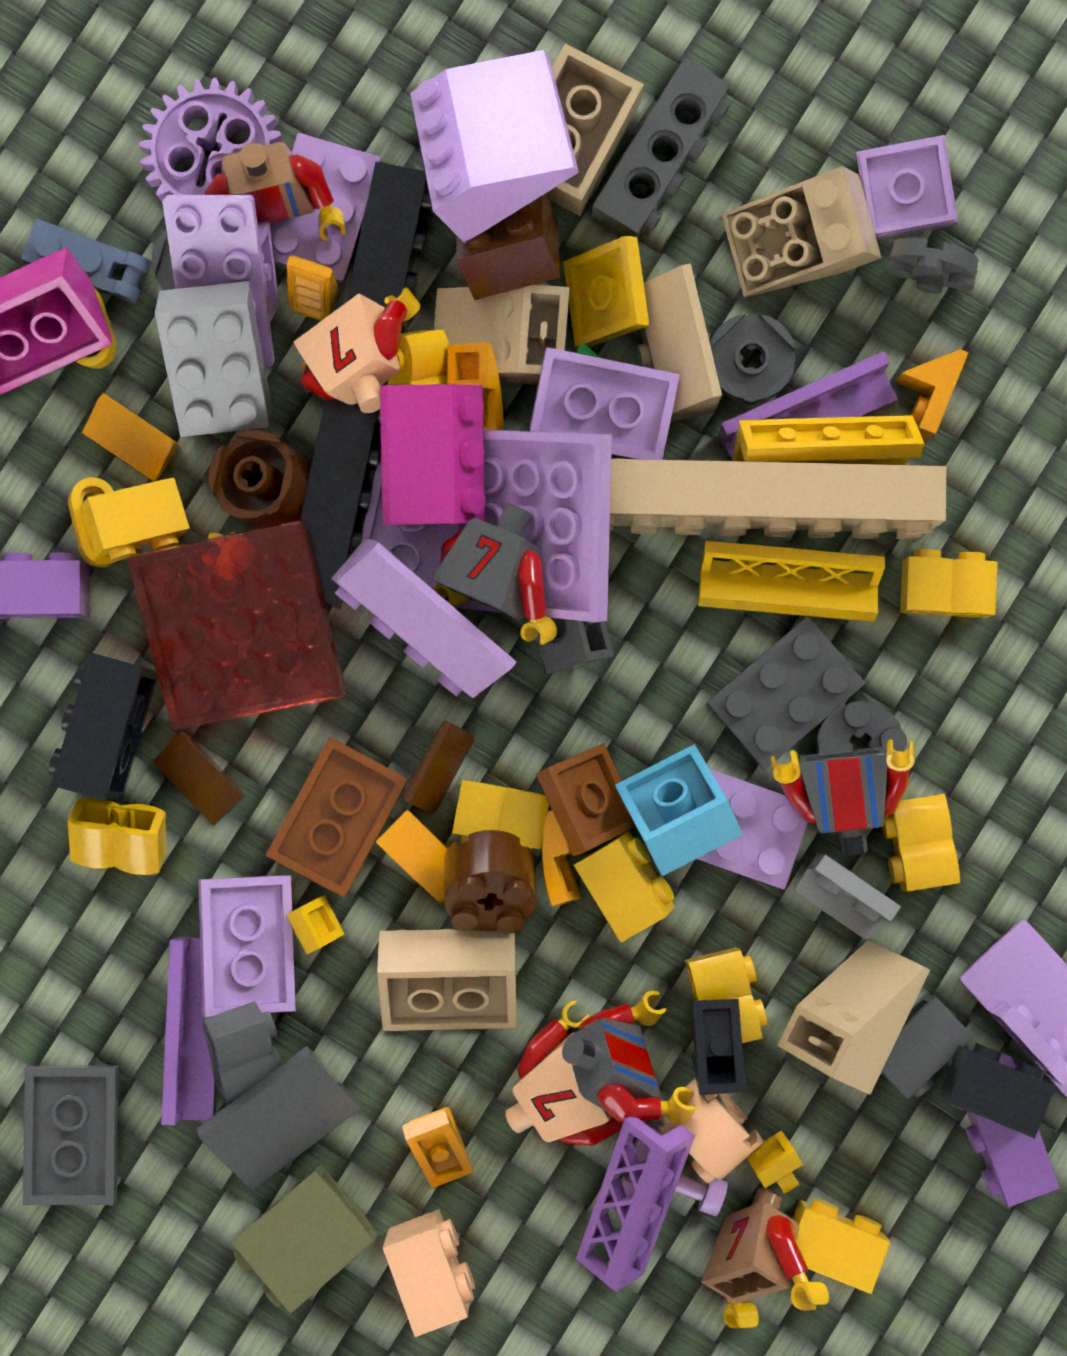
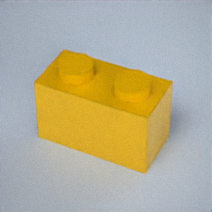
[80,477,190,561]
[574,830,675,943]
[792,1198,891,1294]

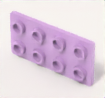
[162,195,279,367]
[959,920,1067,1098]

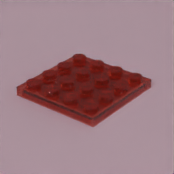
[127,519,347,731]

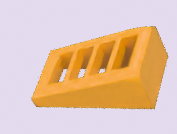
[286,255,341,321]

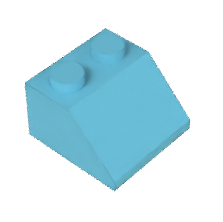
[615,744,743,876]

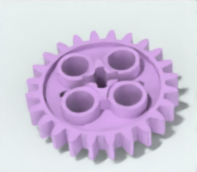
[139,78,283,202]

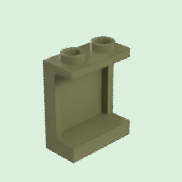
[231,1163,378,1314]

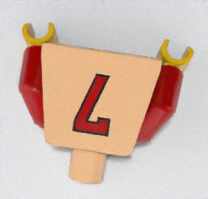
[294,287,420,413]
[506,1001,645,1146]

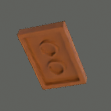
[265,737,409,898]

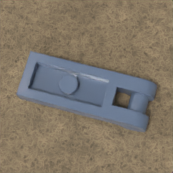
[21,218,152,304]

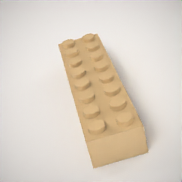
[609,459,946,540]

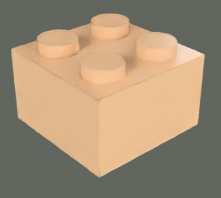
[383,1209,475,1337]

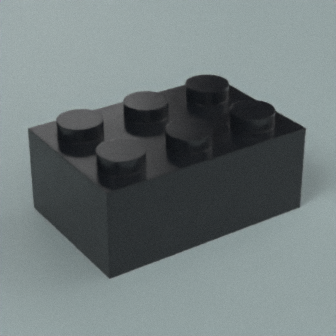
[49,652,159,800]

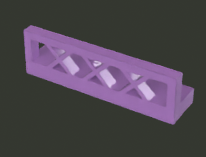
[718,351,898,461]
[161,937,217,1126]
[576,1117,695,1292]

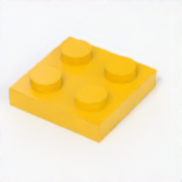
[563,236,649,348]

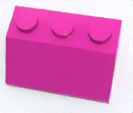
[0,247,113,395]
[380,384,485,525]

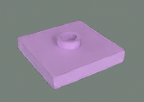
[856,135,958,240]

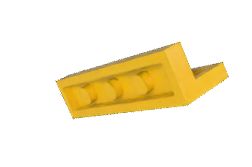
[732,415,924,465]
[698,541,885,622]

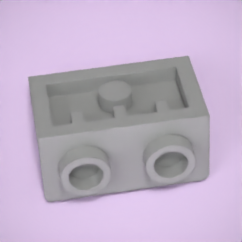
[794,853,901,940]

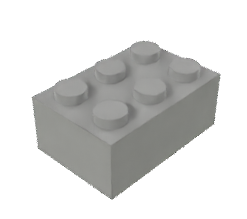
[155,281,271,437]

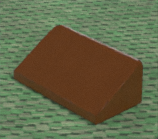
[403,720,474,813]
[153,730,247,826]

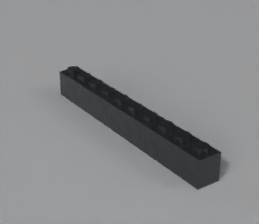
[284,162,433,609]

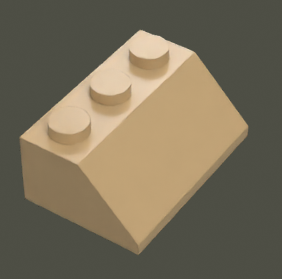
[637,263,722,422]
[377,929,517,1031]

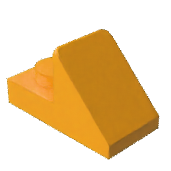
[895,349,969,442]
[402,1107,474,1189]

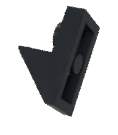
[691,999,746,1095]

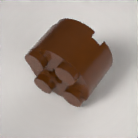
[208,430,311,530]
[444,830,536,934]

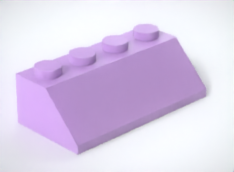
[331,538,517,698]

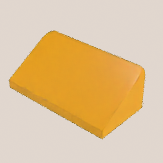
[82,393,180,482]

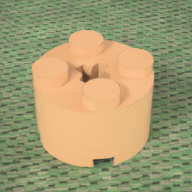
[659,1078,763,1184]

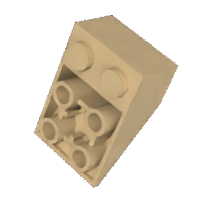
[721,166,882,298]
[434,284,570,385]
[778,940,930,1095]

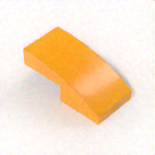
[447,342,504,430]
[376,810,448,904]
[542,810,582,907]

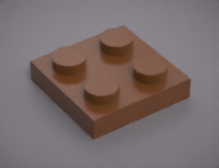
[536,743,636,857]

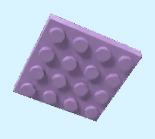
[451,430,612,622]

